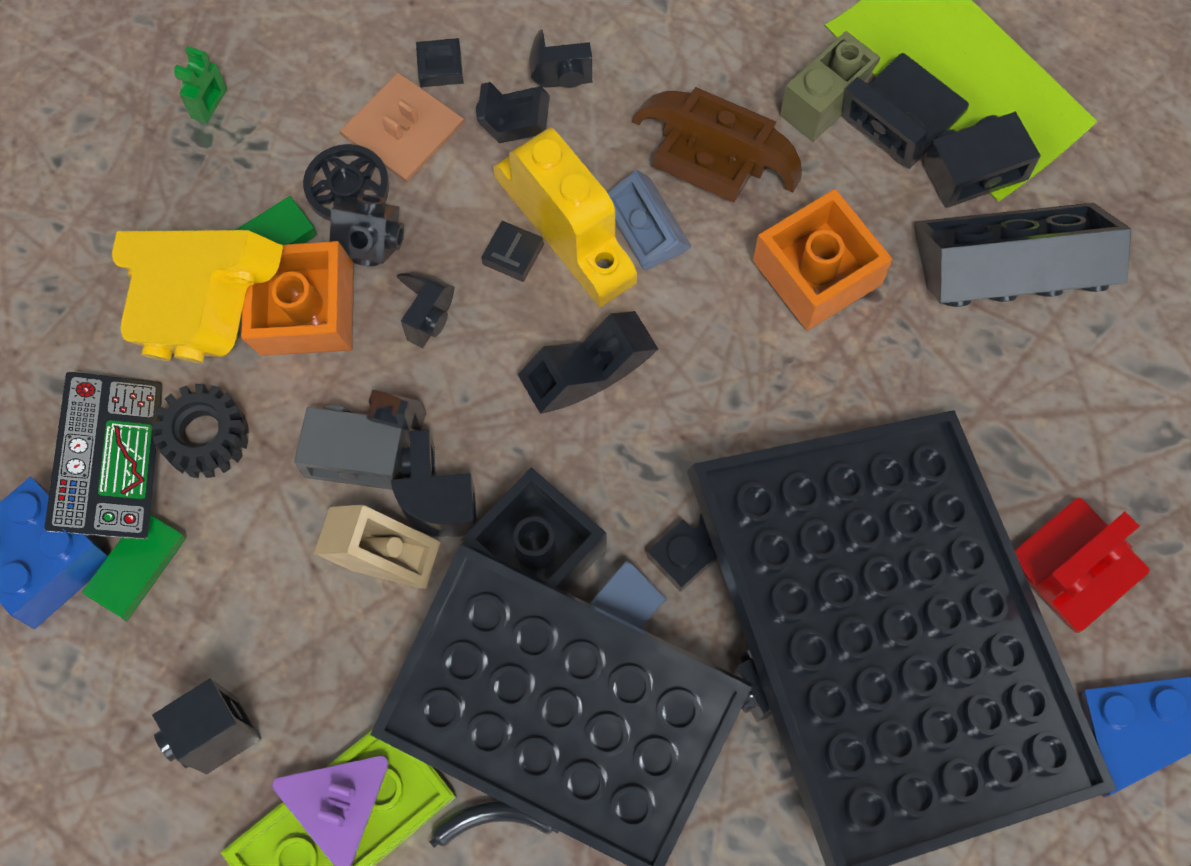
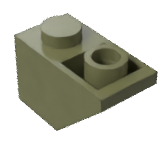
[780,31,880,142]

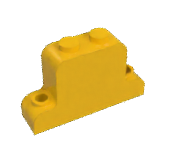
[493,127,637,308]
[112,230,283,363]

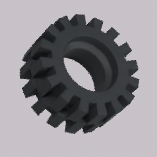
[152,384,249,478]

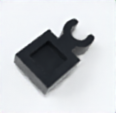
[647,513,717,592]

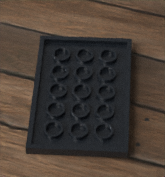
[370,542,752,866]

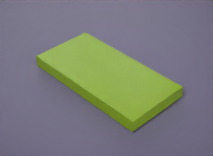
[220,730,457,866]

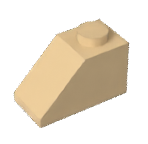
[314,505,440,589]

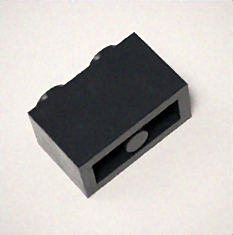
[923,111,1041,208]
[152,678,261,774]

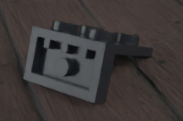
[842,53,969,169]

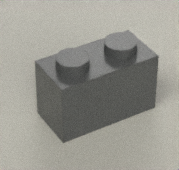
[294,404,409,490]

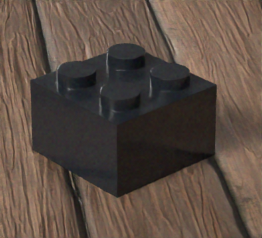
[461,467,607,592]

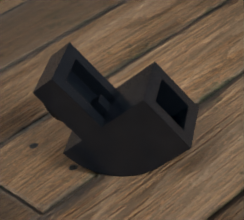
[391,430,477,538]

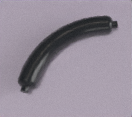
[429,800,559,848]

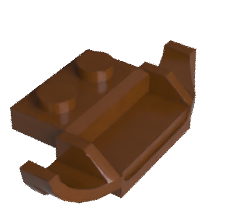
[632,87,802,203]

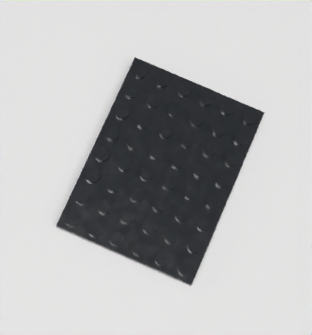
[687,410,1117,866]

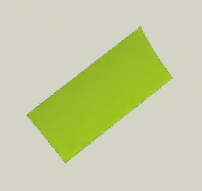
[824,0,1097,201]

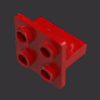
[1015,498,1150,633]

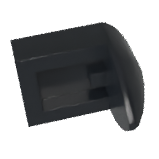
[529,29,593,88]
[397,272,455,349]

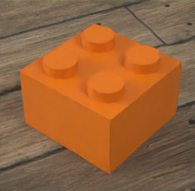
[753,189,893,331]
[241,241,353,356]

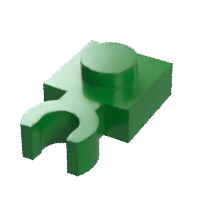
[174,46,227,124]

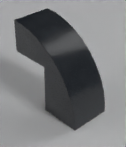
[518,311,659,414]

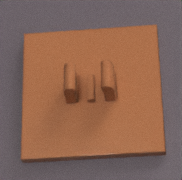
[339,72,465,183]

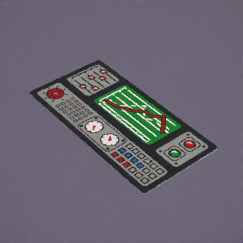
[44,372,162,539]

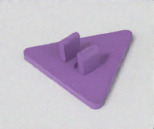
[272,756,389,866]

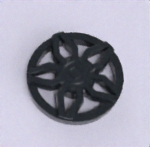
[303,144,389,221]

